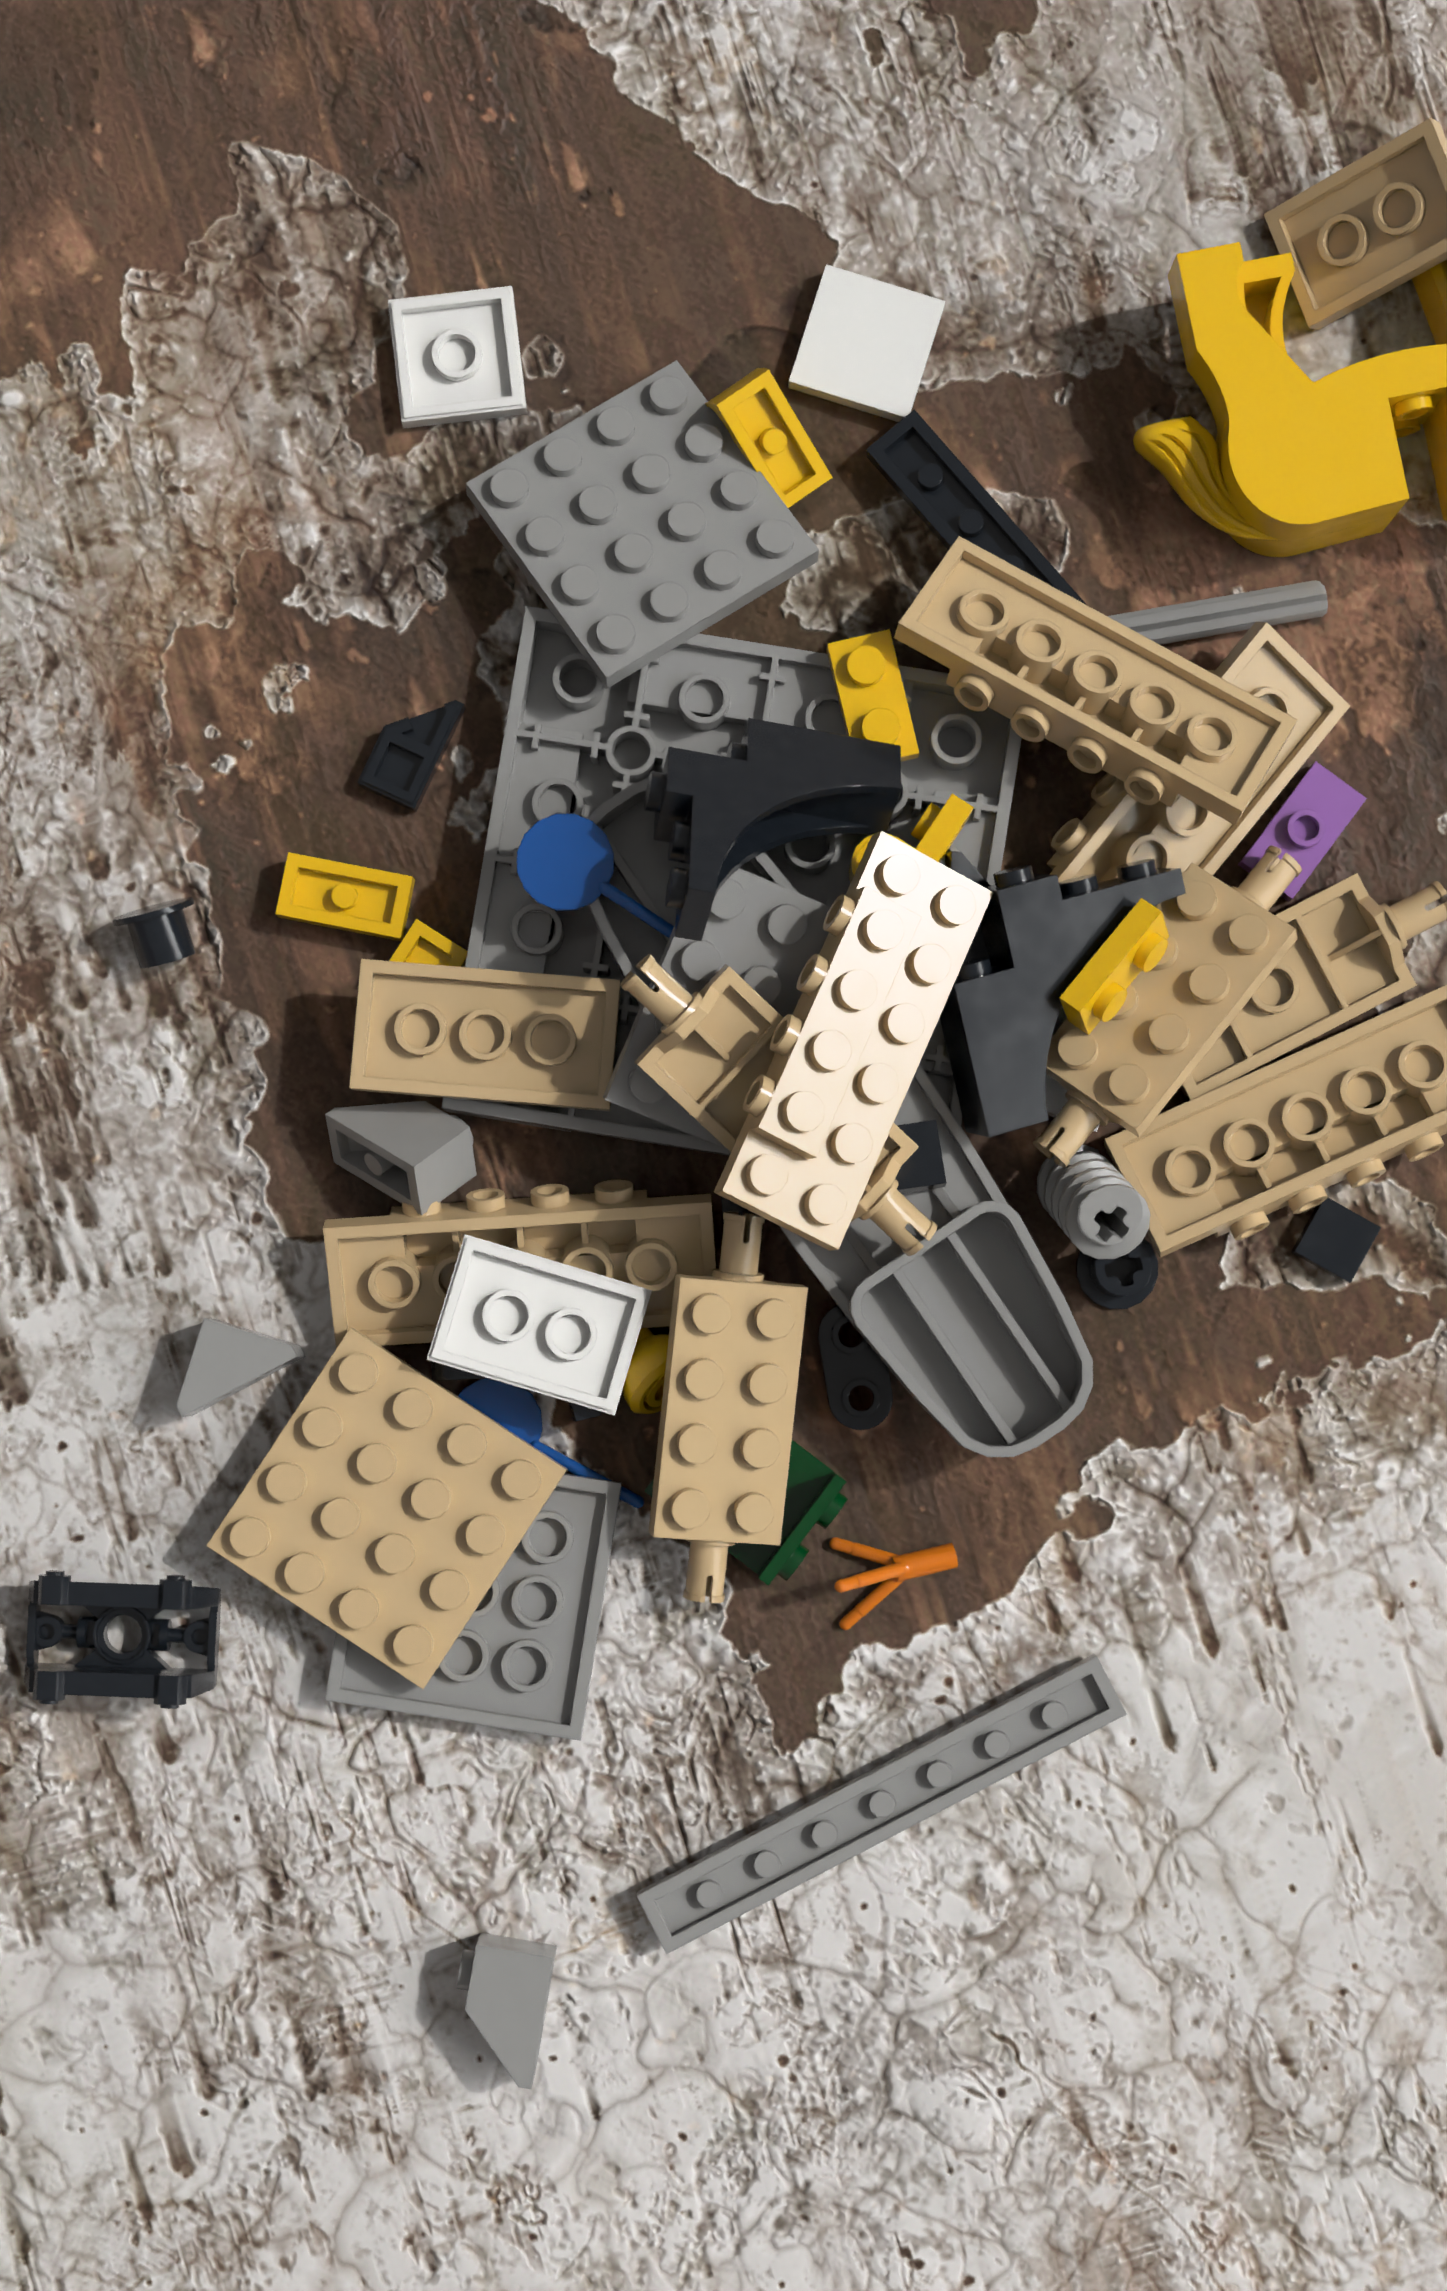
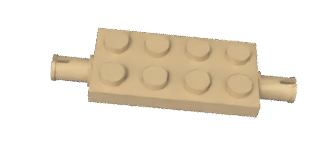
[1033,846,1302,1168]
[1180,873,1447,1102]
[620,954,937,1256]
[648,1211,808,1603]

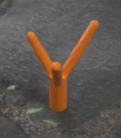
[829,1537,958,1630]

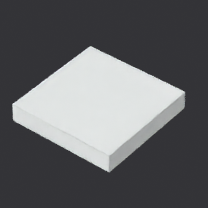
[788,264,946,422]
[388,286,527,428]

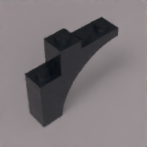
[644,718,901,941]
[940,859,1186,1137]

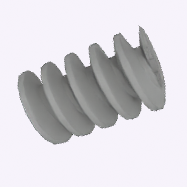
[1037,1144,1150,1259]

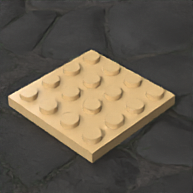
[206,1328,568,1689]

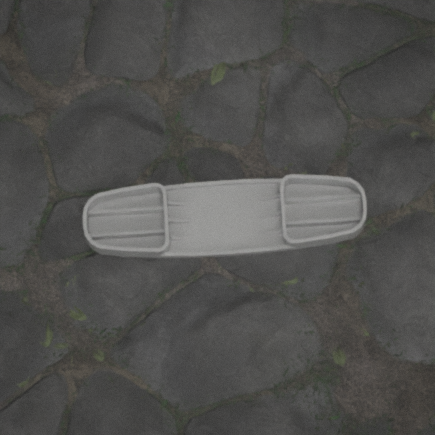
[587,778,1093,1457]

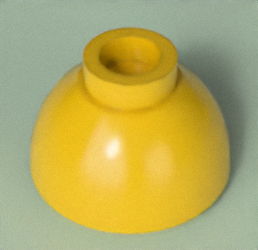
[622,1328,669,1414]

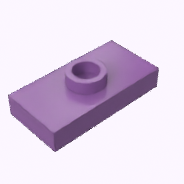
[1238,761,1367,902]

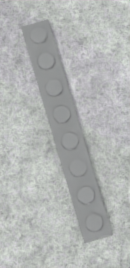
[637,1654,1127,1954]

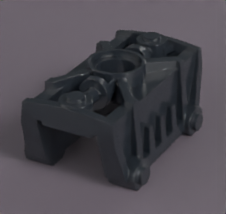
[24,1570,221,1709]

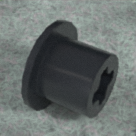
[113,897,196,968]
[1076,1238,1158,1309]

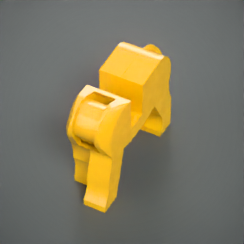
[1133,242,1447,557]

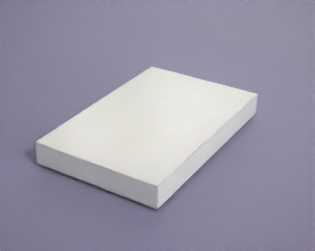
[427,1234,652,1416]

